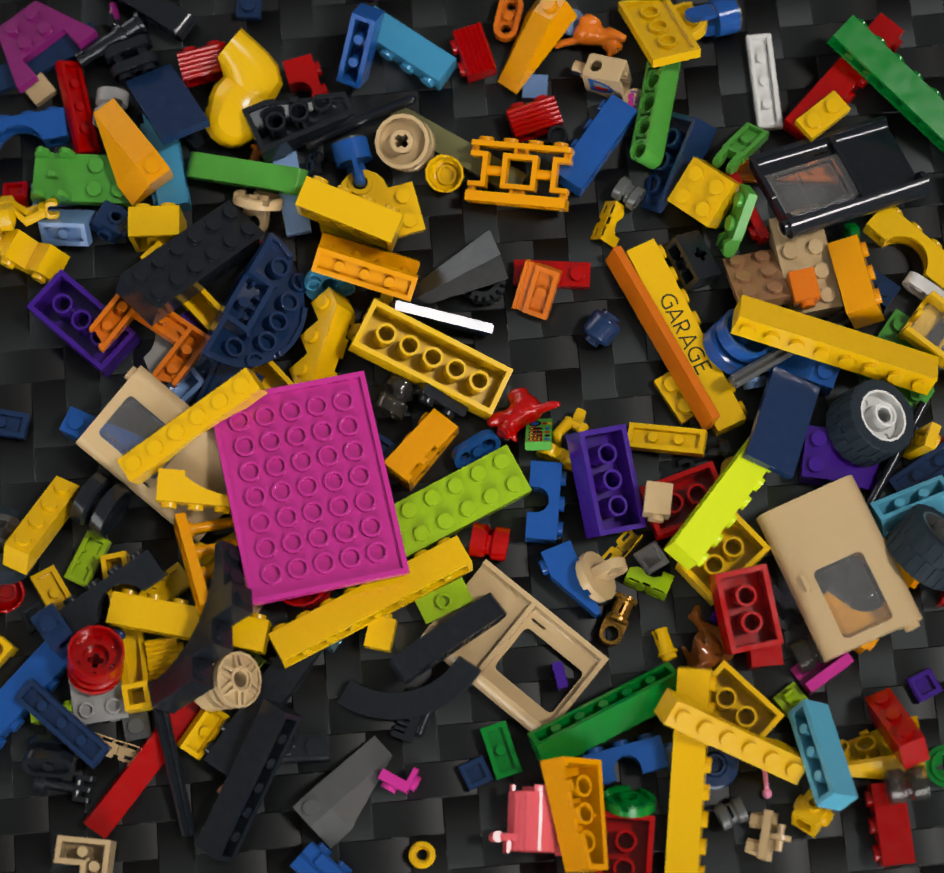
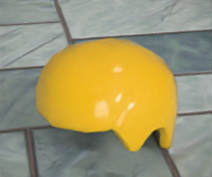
[425,154,464,193]

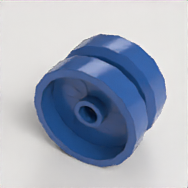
[703,308,770,375]

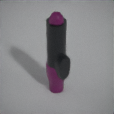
[107,2,120,31]

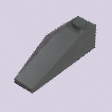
[293,736,393,849]

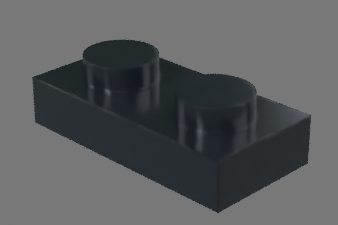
[412,383,468,419]

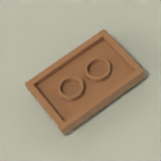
[722,249,792,306]

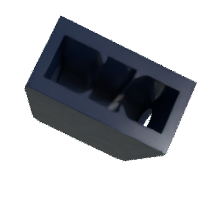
[30,603,75,659]

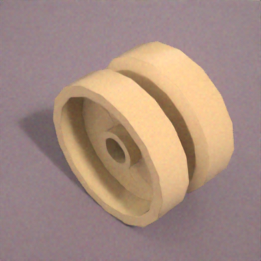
[375,113,436,173]

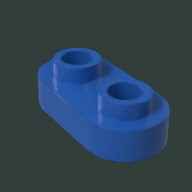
[451,429,501,469]

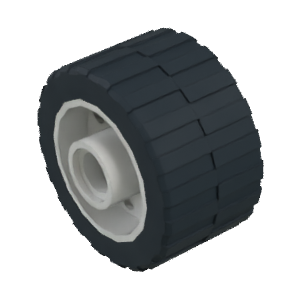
[826,379,915,467]

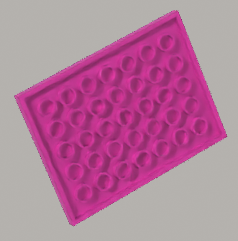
[213,371,410,606]

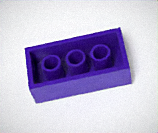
[26,269,141,378]
[566,423,646,539]

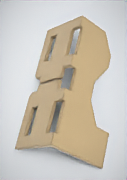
[96,733,140,763]

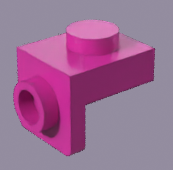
[378,767,421,795]

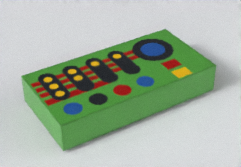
[525,419,553,451]

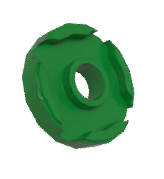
[604,785,656,818]

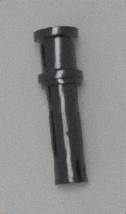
[75,12,148,67]

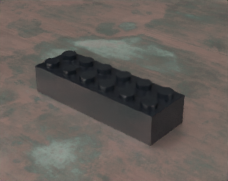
[115,199,265,326]

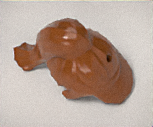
[681,605,734,671]

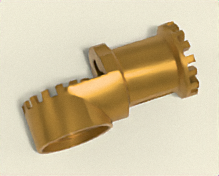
[599,592,638,647]

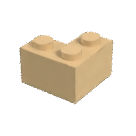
[54,835,117,873]

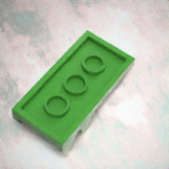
[30,146,133,207]

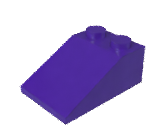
[798,425,879,492]

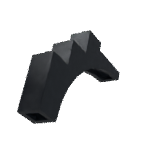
[151,540,253,714]

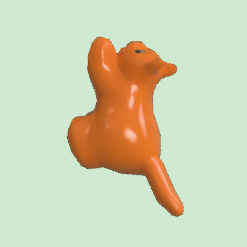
[554,14,627,57]

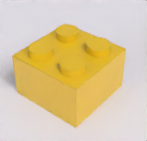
[667,157,741,229]
[128,202,187,252]

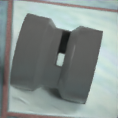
[611,176,646,211]
[713,796,749,831]

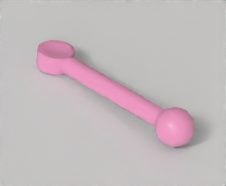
[762,770,772,799]

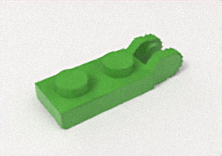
[712,122,769,175]
[716,184,758,258]

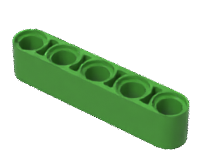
[630,59,681,169]
[186,152,308,196]

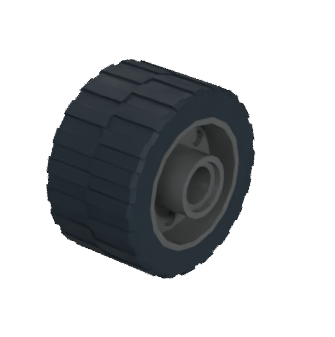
[886,504,944,591]

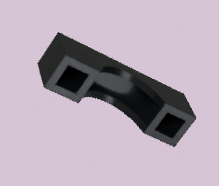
[59,548,169,634]

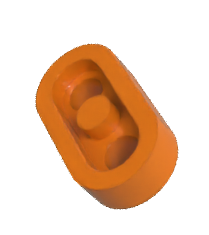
[493,0,523,42]

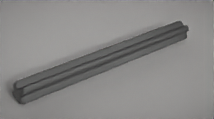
[729,310,850,388]

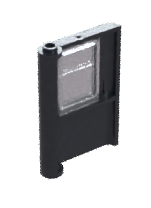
[749,115,931,239]

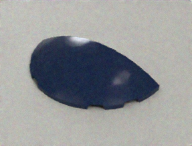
[200,232,308,368]

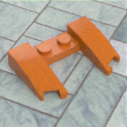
[89,293,207,388]

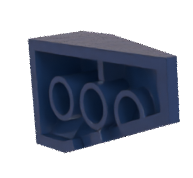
[642,112,717,214]

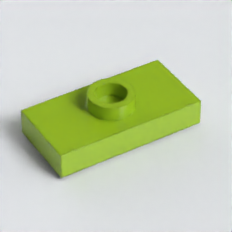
[64,530,112,588]
[415,577,474,624]

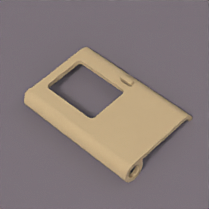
[420,559,609,732]

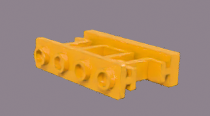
[464,136,575,212]

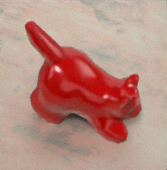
[487,387,560,442]

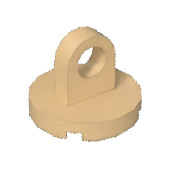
[232,189,284,232]
[575,551,628,603]

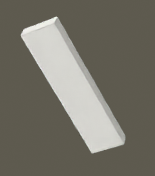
[745,33,783,131]

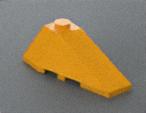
[498,0,577,95]

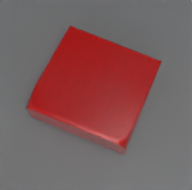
[2,181,30,207]

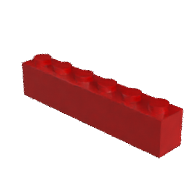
[782,13,904,141]

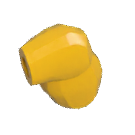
[205,28,283,148]

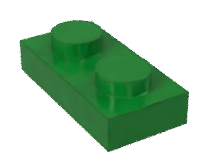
[480,721,522,781]

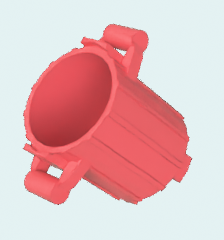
[488,784,562,856]

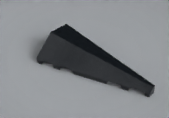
[388,230,509,306]

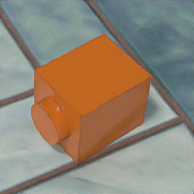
[785,267,821,310]

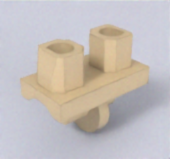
[745,809,792,862]

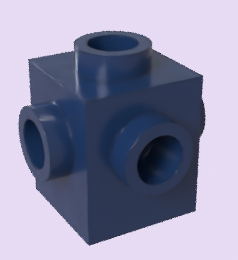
[90,200,128,244]

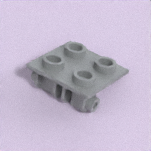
[68,678,129,724]

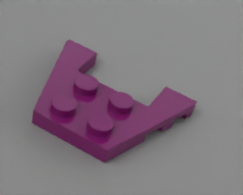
[0,0,99,94]

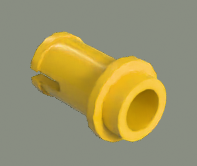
[651,627,678,662]

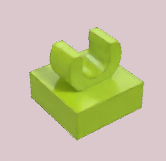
[772,681,809,719]

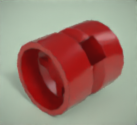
[469,522,511,562]

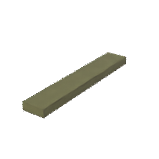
[390,108,528,193]

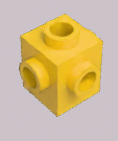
[791,788,834,838]

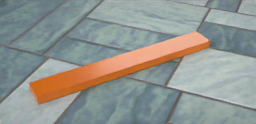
[605,245,720,430]

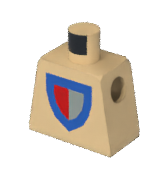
[571,53,632,100]

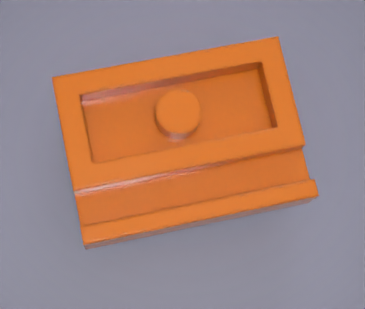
[512,259,562,320]

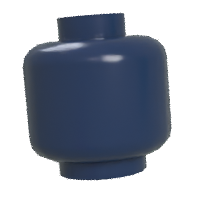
[583,308,621,348]

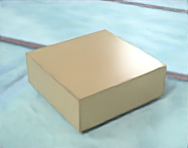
[25,72,57,108]

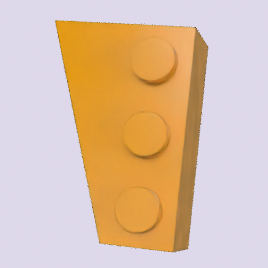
[827,234,885,329]
[385,408,459,492]

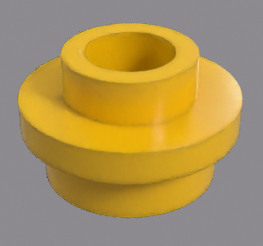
[409,841,436,869]

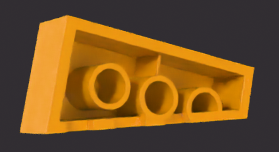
[540,756,608,873]

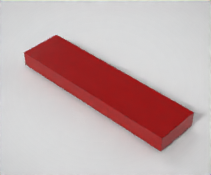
[55,60,101,155]

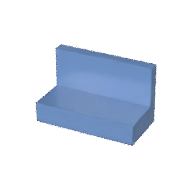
[38,209,97,246]

